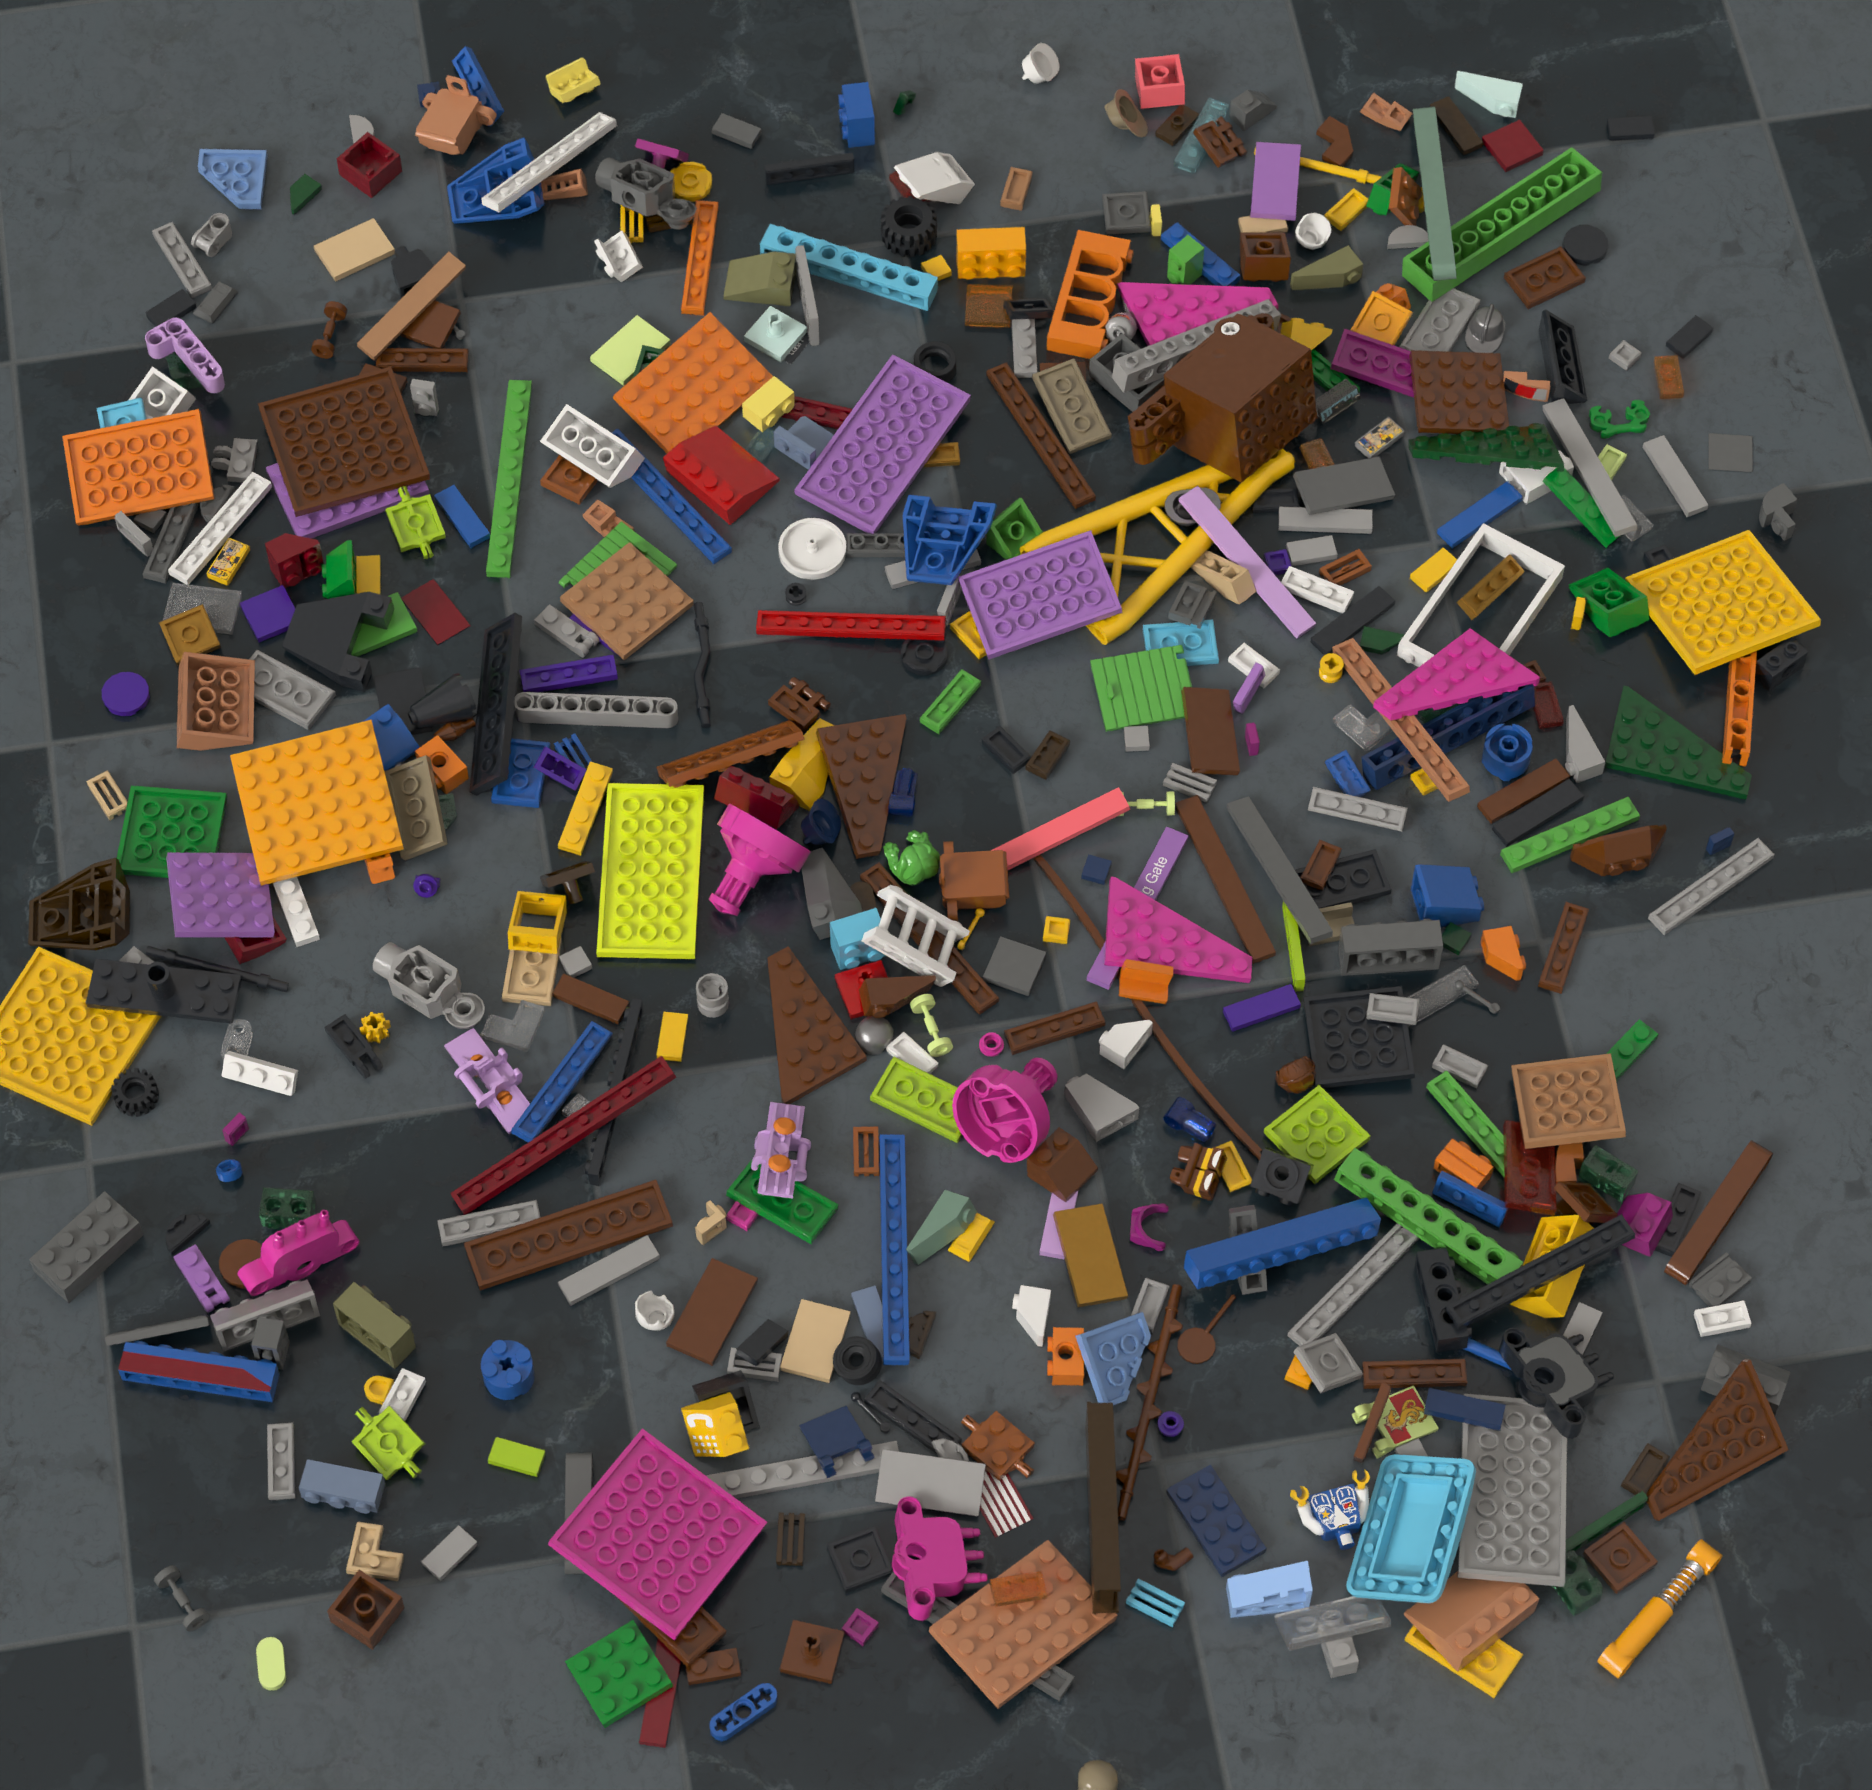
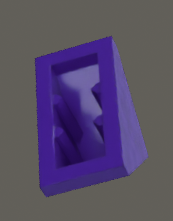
[533,747,587,790]

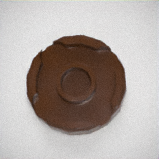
[219,1239,262,1289]

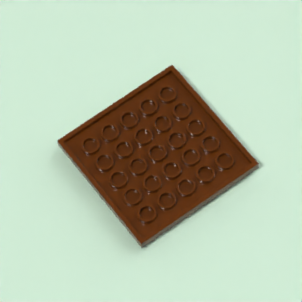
[258,366,430,517]

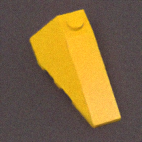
[769,718,834,811]

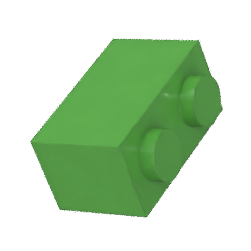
[1167,235,1204,285]

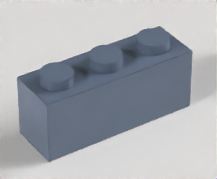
[299,1459,385,1513]

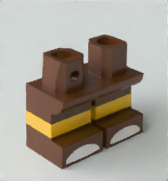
[1170,1143,1227,1201]

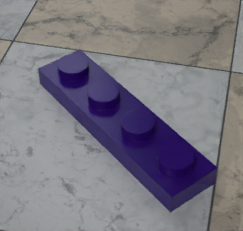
[520,655,618,693]

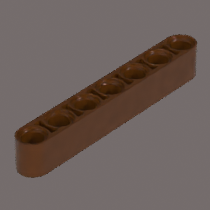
[1664,1140,1773,1285]

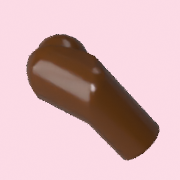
[1153,1547,1193,1571]

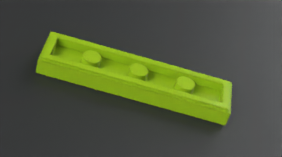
[1282,901,1305,992]

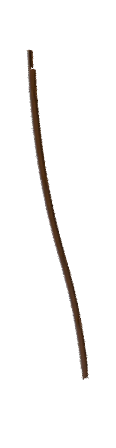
[1032,854,1262,1160]

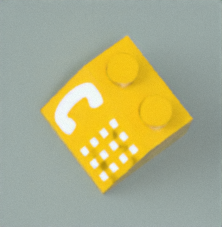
[681,1392,749,1457]

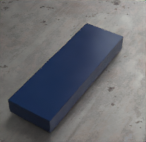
[1424,1388,1506,1431]

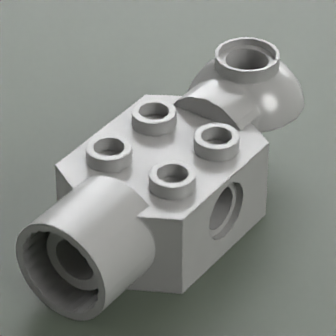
[373,942,485,1029]

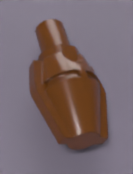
[433,718,476,741]

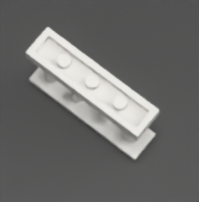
[862,885,970,987]

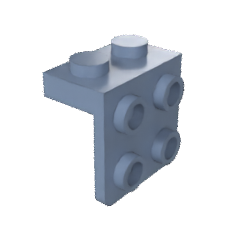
[774,416,834,470]

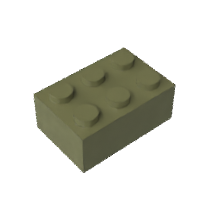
[333,1282,416,1369]

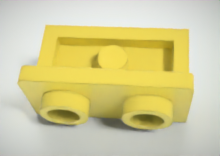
[546,58,601,103]

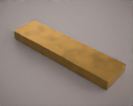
[1456,554,1525,620]

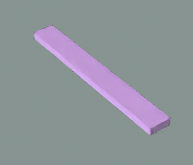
[1179,486,1316,639]

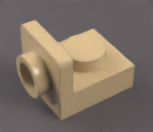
[695,1200,727,1245]

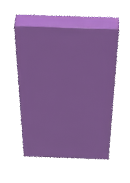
[1251,142,1301,220]

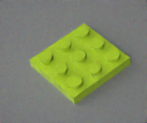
[1264,1085,1370,1184]

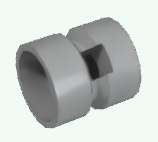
[696,973,729,1018]

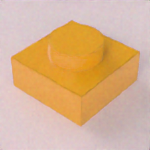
[1285,1355,1312,1390]

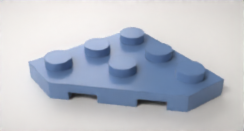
[198,149,267,209]
[1076,1312,1151,1405]

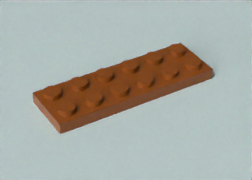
[656,720,805,787]

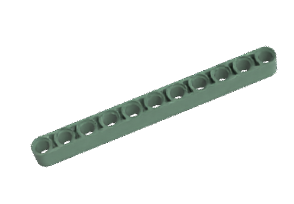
[1413,106,1456,281]

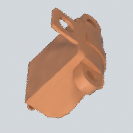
[415,75,497,155]

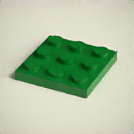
[565,1620,673,1728]

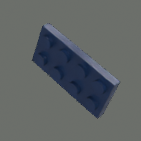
[1166,1464,1267,1577]

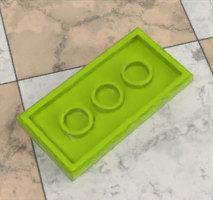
[870,1057,962,1143]

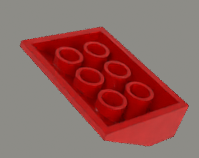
[663,425,780,525]

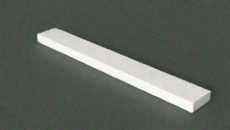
[481,112,617,212]

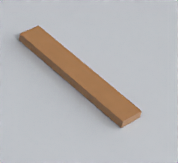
[357,252,466,360]

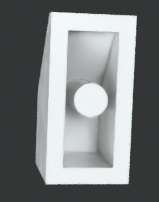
[1099,1020,1153,1069]
[1012,1285,1051,1346]

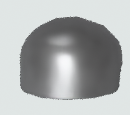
[855,1016,893,1055]

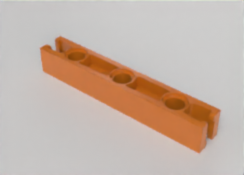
[1722,651,1757,766]

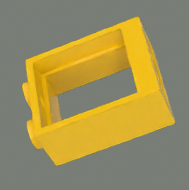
[508,891,567,954]

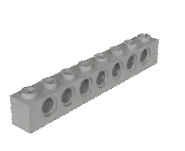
[1112,299,1281,393]

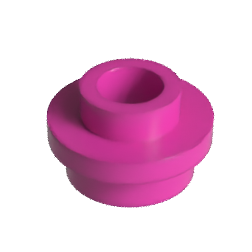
[979,1032,1004,1057]

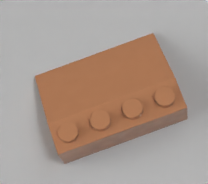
[177,652,255,751]
[1404,1571,1539,1672]

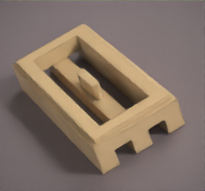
[86,770,128,820]

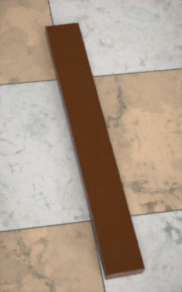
[986,362,1096,509]
[1175,795,1276,964]
[860,862,999,1015]

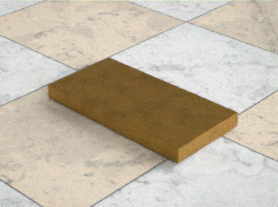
[1053,1203,1128,1307]

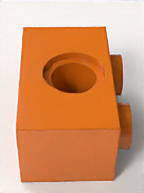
[415,735,469,794]
[1047,1327,1084,1386]

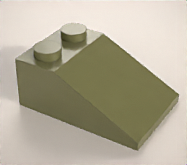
[723,252,796,306]

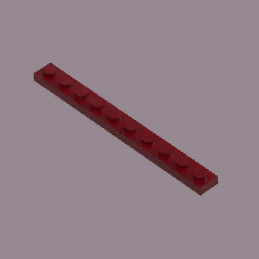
[450,1056,676,1215]

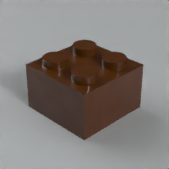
[327,1569,405,1650]

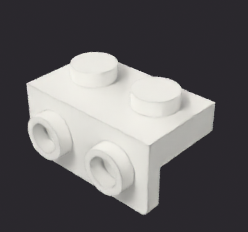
[594,230,643,282]

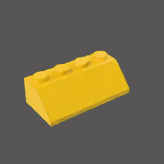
[1510,1215,1594,1318]

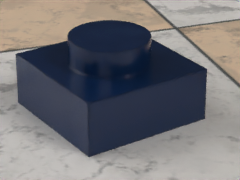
[417,82,440,107]

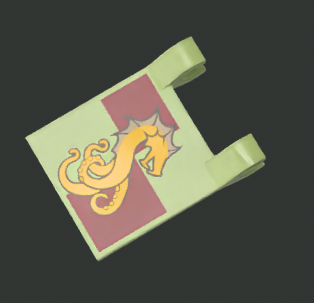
[1352,1385,1439,1459]

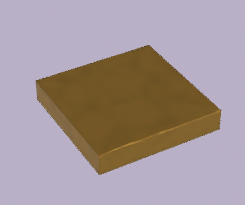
[159,604,221,666]

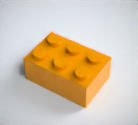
[956,227,1026,279]

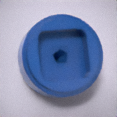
[216,1159,243,1182]

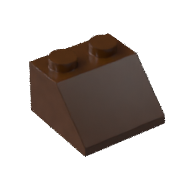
[1240,232,1291,281]
[1027,1127,1098,1202]

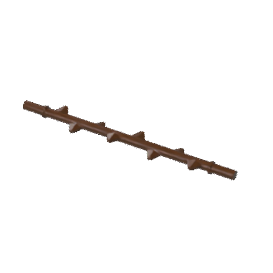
[1116,1284,1183,1520]

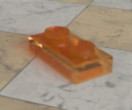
[1654,355,1684,399]

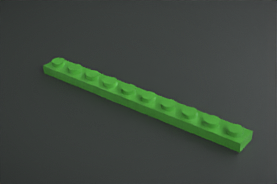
[486,380,532,578]

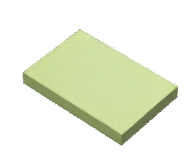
[590,315,671,386]

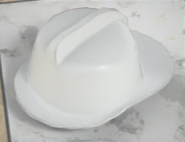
[1022,43,1059,84]

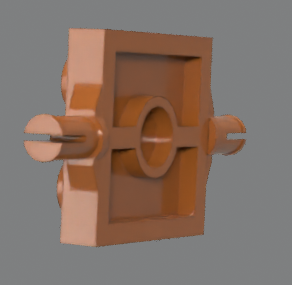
[961,1411,1035,1481]

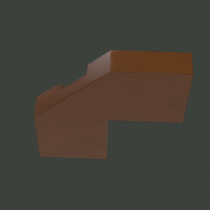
[1316,116,1353,167]

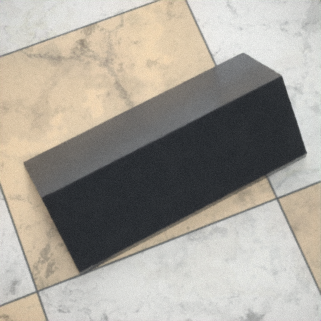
[1539,310,1588,404]

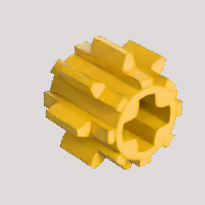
[360,1012,391,1043]

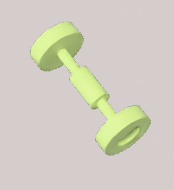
[1119,791,1175,816]
[910,994,953,1057]

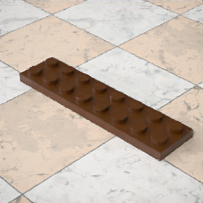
[464,1180,673,1290]

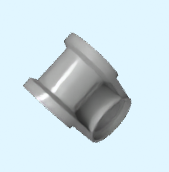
[191,213,232,257]

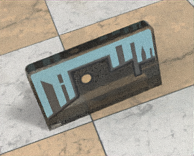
[1316,378,1361,424]

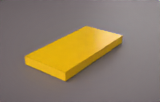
[1405,1625,1523,1698]

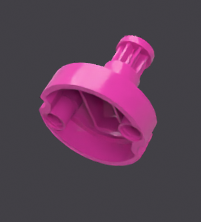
[708,803,811,916]
[952,1058,1058,1163]

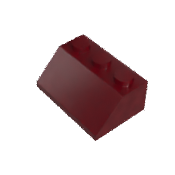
[714,766,800,829]

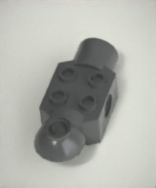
[595,157,696,229]

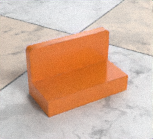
[1119,959,1173,1004]

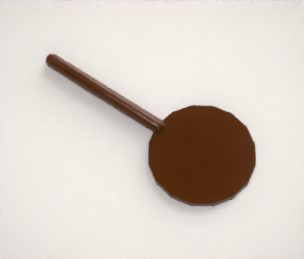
[1177,1294,1236,1364]

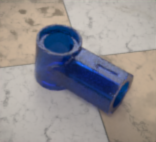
[888,768,918,817]
[1163,1097,1217,1143]

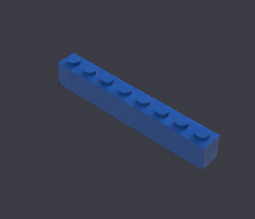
[1184,1197,1381,1289]

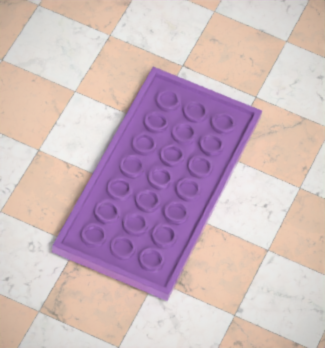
[795,354,971,534]

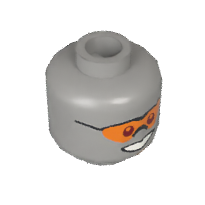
[1105,312,1137,342]

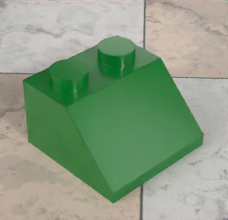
[322,540,356,599]

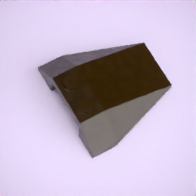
[28,858,130,951]

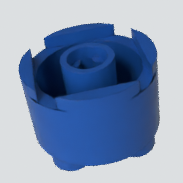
[1482,723,1533,781]
[481,1340,535,1400]

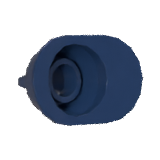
[801,798,841,845]

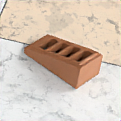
[541,169,588,200]

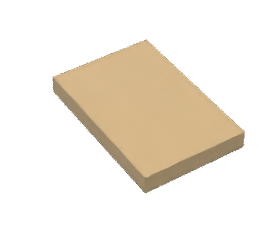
[314,218,395,282]
[502,939,562,1006]
[780,1299,851,1383]

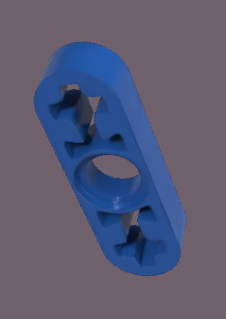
[710,1683,778,1741]

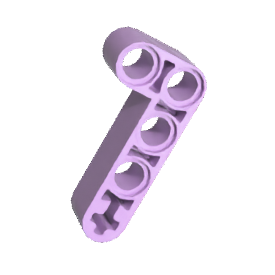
[145,318,225,393]

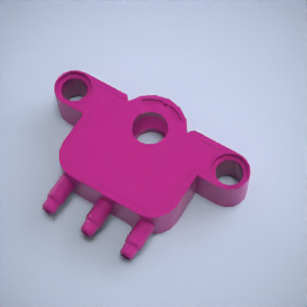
[238,1210,359,1296]
[892,1496,988,1621]

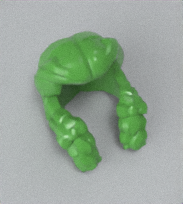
[883,830,940,885]

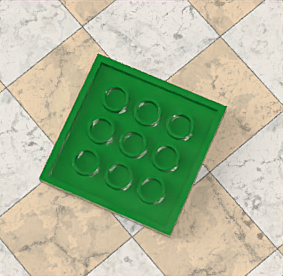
[117,786,228,878]

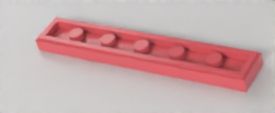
[991,787,1130,870]

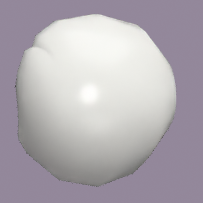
[1295,213,1332,250]
[635,1291,674,1331]

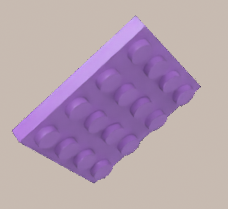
[166,853,275,937]

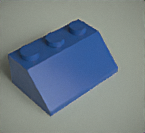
[362,704,420,771]

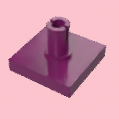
[635,138,689,169]

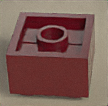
[337,132,402,198]

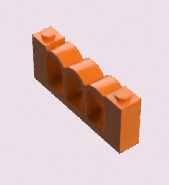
[1047,230,1134,359]

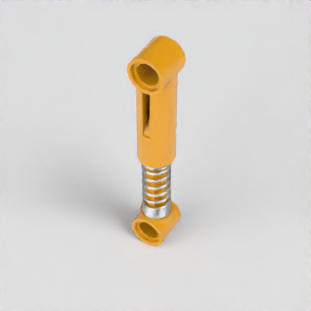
[1597,1539,1723,1679]

